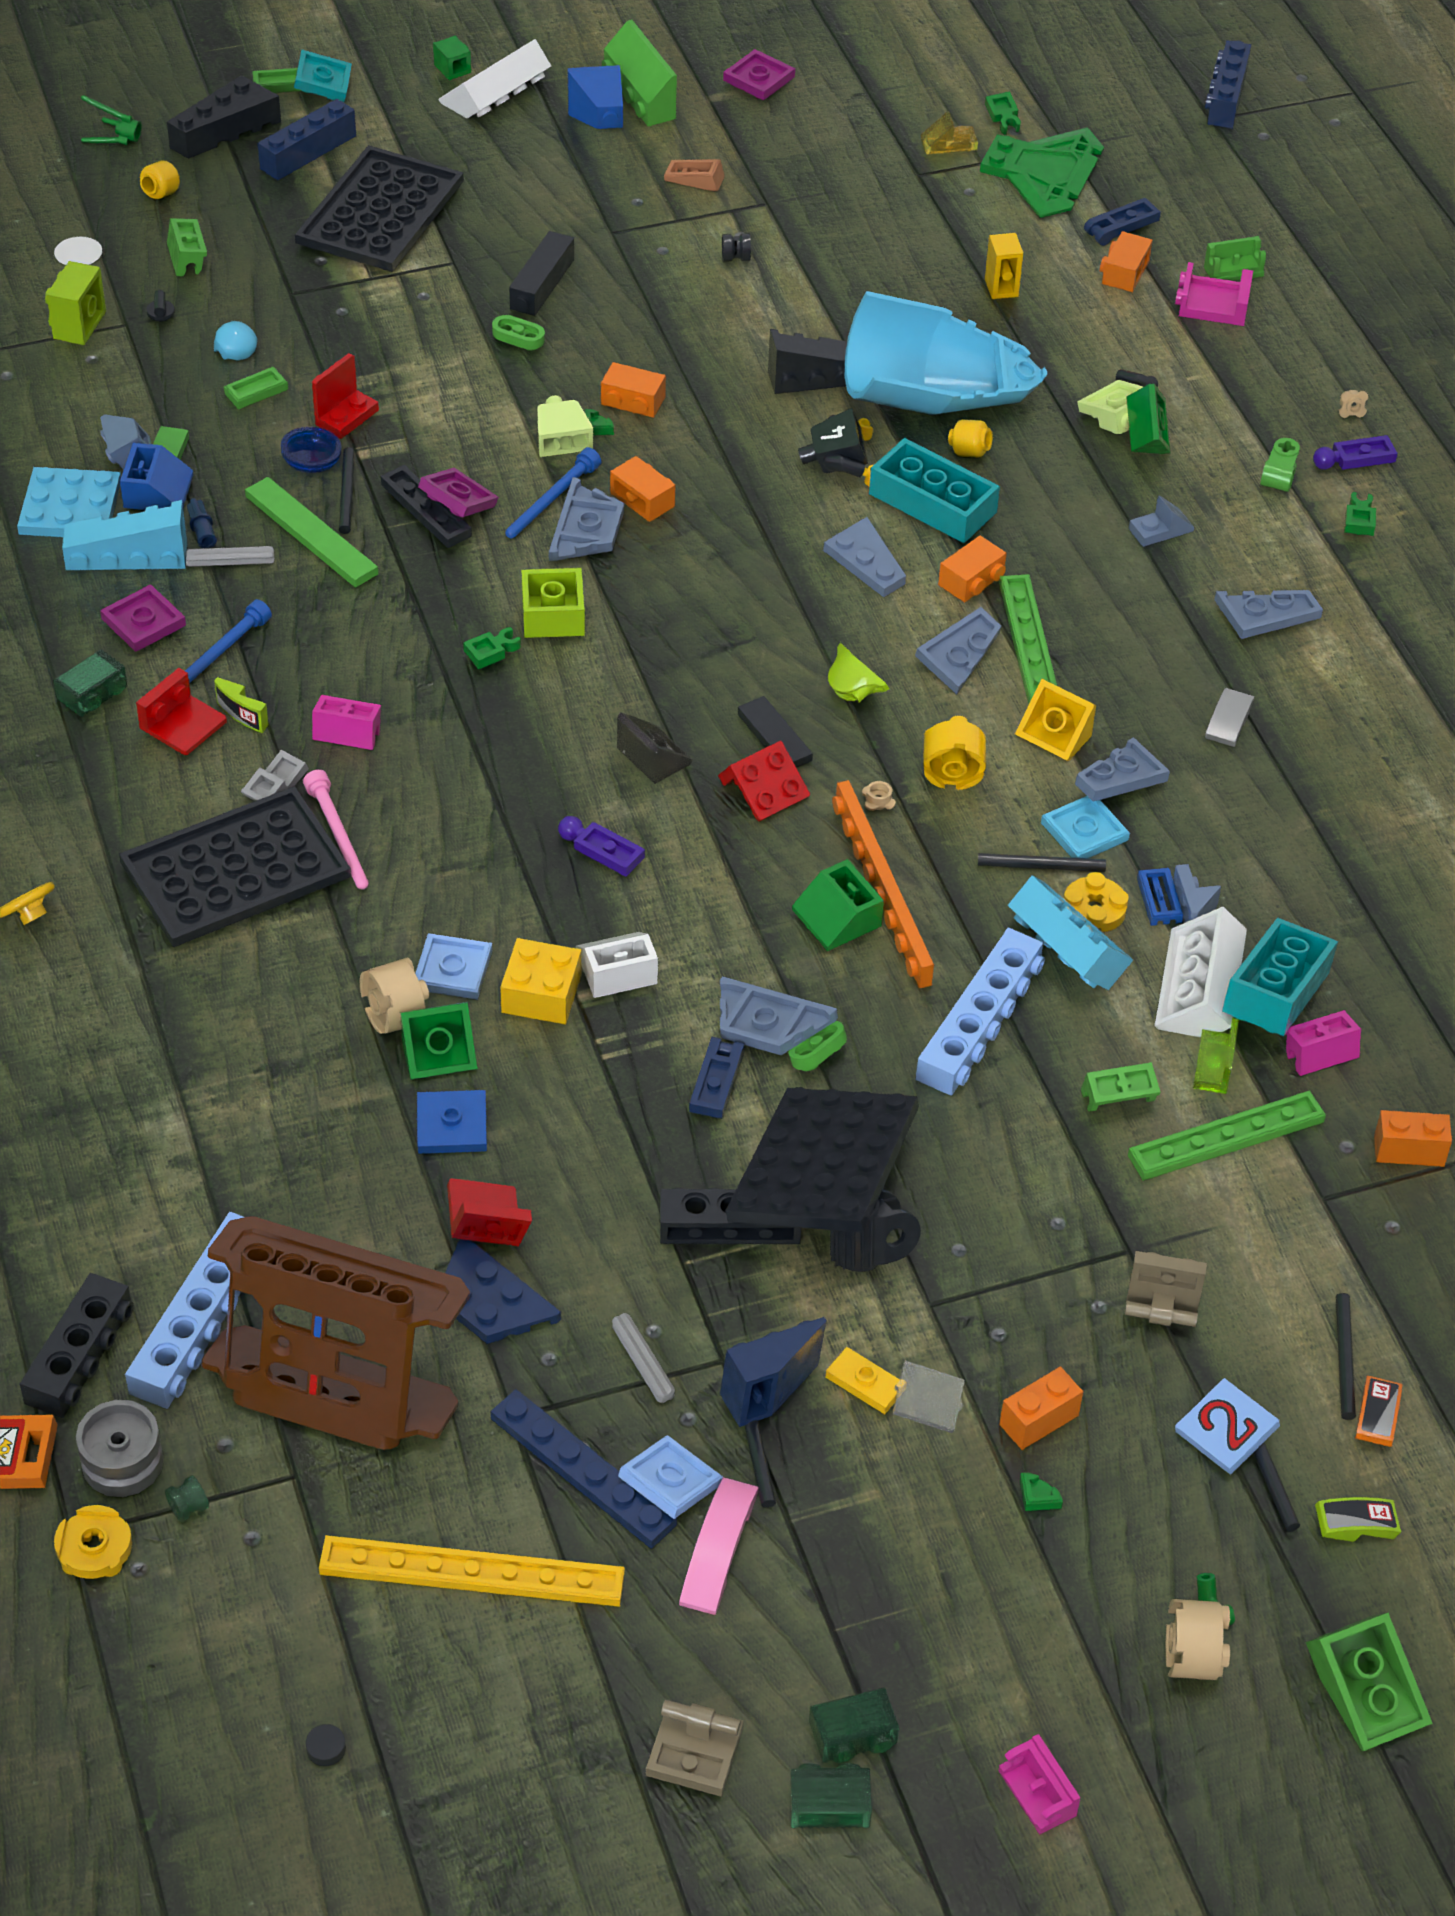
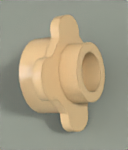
[1339,390,1368,418]
[862,781,896,811]

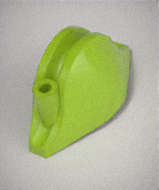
[828,643,890,702]

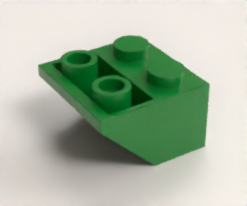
[792,859,884,952]

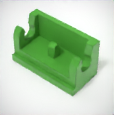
[167,218,207,276]
[1204,236,1266,281]
[1081,1062,1161,1112]

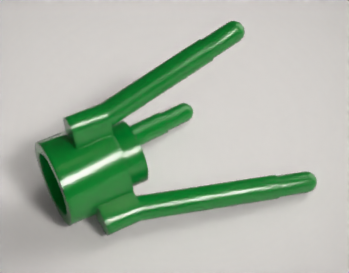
[81,95,142,145]

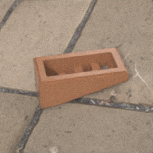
[664,159,724,191]

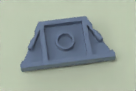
[549,477,624,561]
[720,976,838,1055]

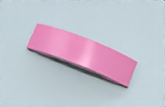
[679,1477,758,1615]

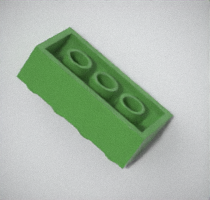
[602,20,677,126]

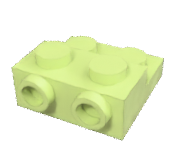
[1077,380,1143,434]

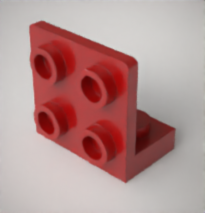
[312,353,379,439]
[136,668,227,755]
[718,740,810,821]
[447,1178,532,1246]

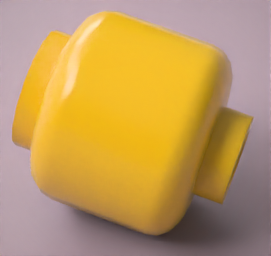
[140,160,180,199]
[948,419,993,458]

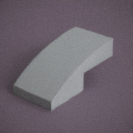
[1205,688,1254,747]
[241,750,309,801]

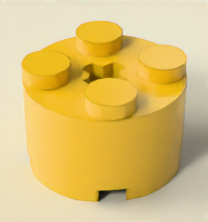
[923,716,986,790]

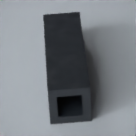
[509,231,574,316]

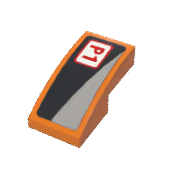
[1355,1375,1403,1447]

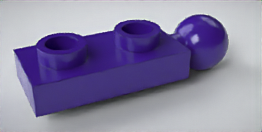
[1313,435,1398,470]
[558,816,645,877]

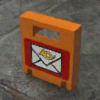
[0,1415,58,1489]

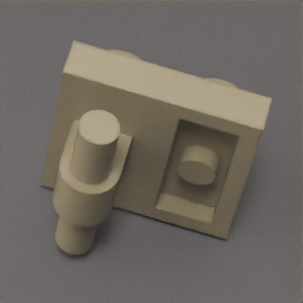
[1125,1251,1207,1327]
[646,1700,744,1797]

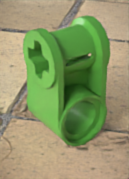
[1260,438,1300,492]

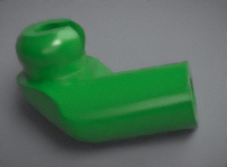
[1197,1573,1235,1626]

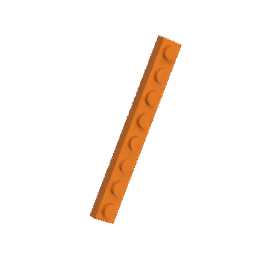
[832,780,934,989]

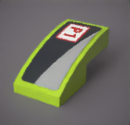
[214,677,269,733]
[1315,1497,1401,1542]

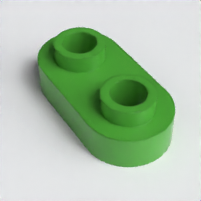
[492,315,545,351]
[788,1021,847,1071]

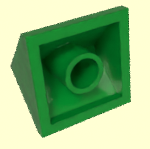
[1126,384,1171,454]
[400,1002,478,1080]

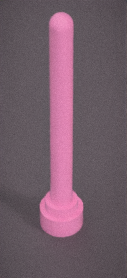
[303,770,368,890]

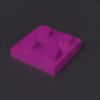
[723,49,795,100]
[418,468,499,517]
[100,584,186,652]

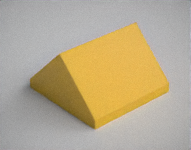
[1015,679,1096,761]

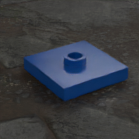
[417,1090,487,1154]

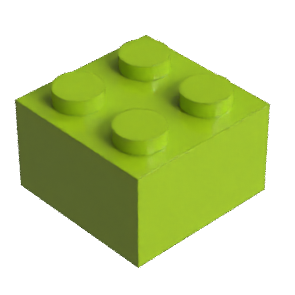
[45,261,106,345]
[521,568,585,638]

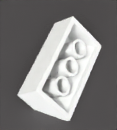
[438,39,551,118]
[1155,907,1247,1038]

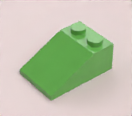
[1306,1612,1433,1751]

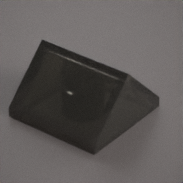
[617,712,693,784]

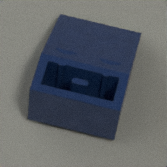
[720,1317,827,1427]

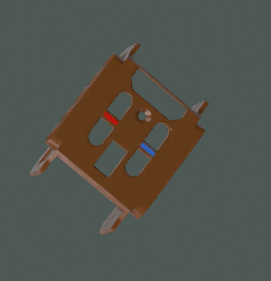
[201,1216,470,1450]

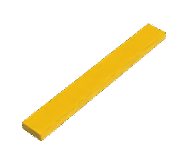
[319,1535,625,1607]

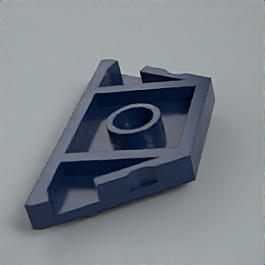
[445,1239,561,1344]

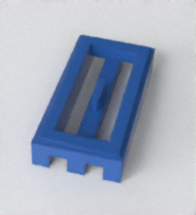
[1137,868,1184,926]

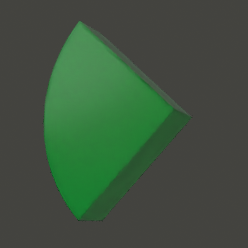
[585,409,614,435]
[1020,1472,1063,1511]

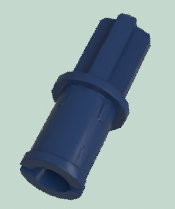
[187,498,217,548]

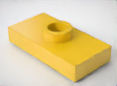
[825,1347,906,1415]

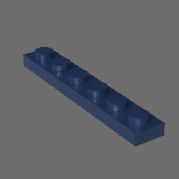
[490,1389,677,1549]

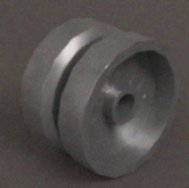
[76,1400,164,1497]

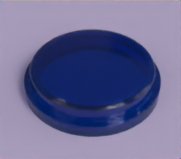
[280,427,342,473]

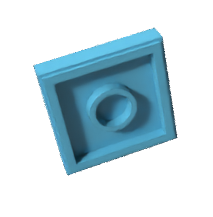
[1041,796,1130,858]

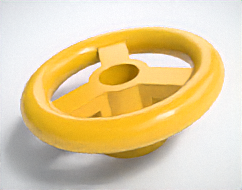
[0,882,55,925]

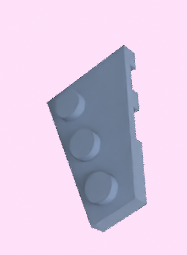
[823,517,906,597]
[915,607,1002,695]
[1075,737,1170,802]

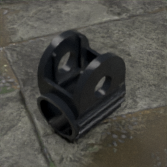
[830,1189,921,1272]

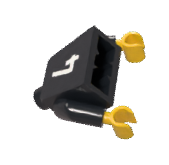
[798,408,874,486]

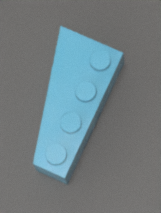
[62,500,187,570]
[1008,875,1133,990]

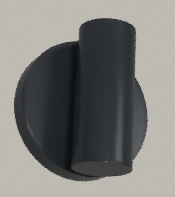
[146,290,175,322]

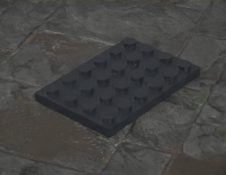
[295,145,464,272]
[119,786,351,947]
[726,1087,919,1232]

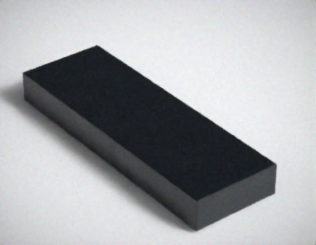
[738,696,813,768]

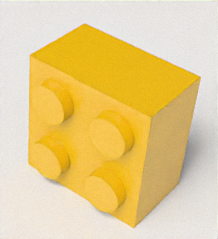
[500,938,582,1025]

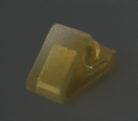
[921,112,978,154]

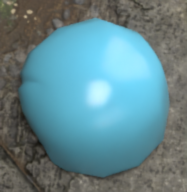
[214,321,257,361]

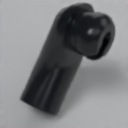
[1116,369,1158,387]

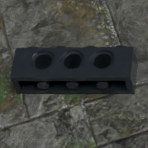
[660,1188,801,1244]
[20,1273,134,1418]

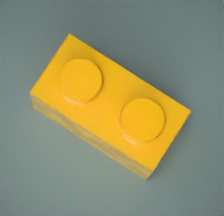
[985,233,1023,299]

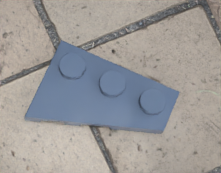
[1215,590,1323,639]

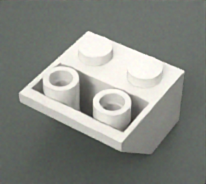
[576,932,658,998]

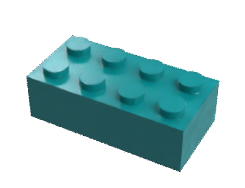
[869,438,1000,543]
[1222,918,1338,1036]

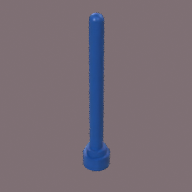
[505,447,602,539]
[185,599,272,683]

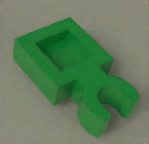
[985,91,1021,135]
[1344,492,1376,536]
[463,627,521,669]

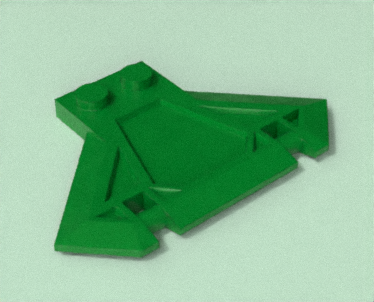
[980,127,1104,218]

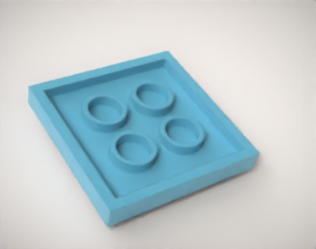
[17,467,121,537]

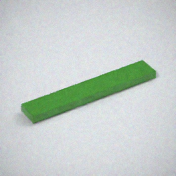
[245,477,379,588]
[999,574,1057,705]
[1128,1090,1326,1181]

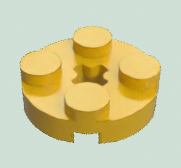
[1064,872,1129,932]
[54,1505,132,1579]

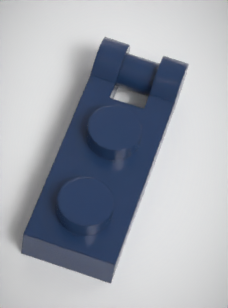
[1084,198,1161,246]
[689,1036,745,1119]

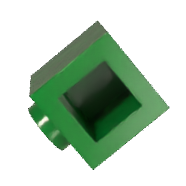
[433,35,471,80]

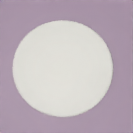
[54,237,102,265]

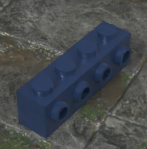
[1205,40,1252,129]
[258,99,356,181]

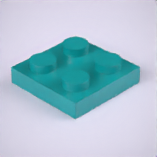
[294,50,352,102]

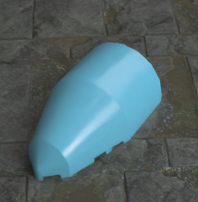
[845,291,1047,415]

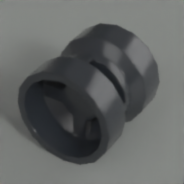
[722,233,751,262]

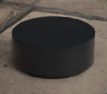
[306,1724,346,1766]

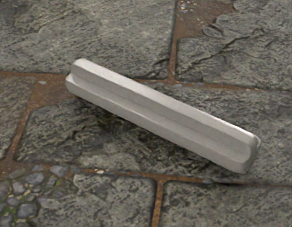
[186,546,275,567]
[612,1313,675,1403]

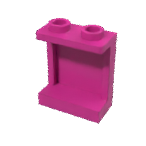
[1175,262,1253,326]

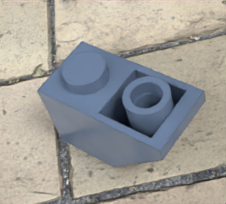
[100,415,151,470]

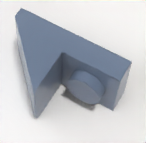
[1129,496,1194,547]
[1173,864,1221,923]

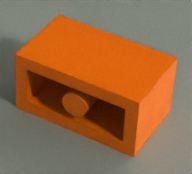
[1100,231,1153,292]
[601,362,666,418]
[610,456,676,522]
[938,535,1007,603]
[1374,1110,1452,1167]
[999,1366,1083,1450]

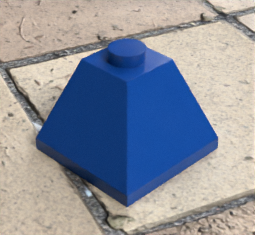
[568,65,623,129]

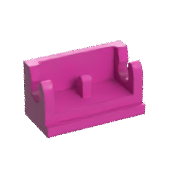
[312,695,381,750]
[1286,1010,1361,1076]
[998,1734,1081,1835]

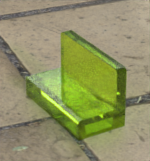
[1193,1018,1239,1094]

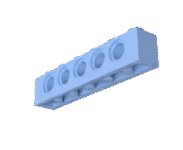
[916,928,1045,1096]
[125,1211,244,1409]

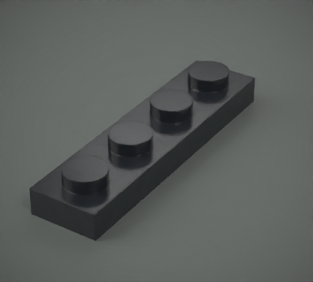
[380,465,472,548]

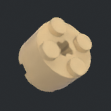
[360,957,429,1034]
[1165,1599,1230,1680]

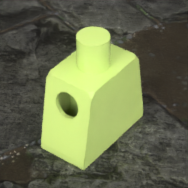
[537,395,593,457]

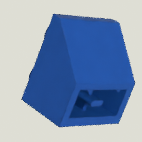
[120,443,194,510]

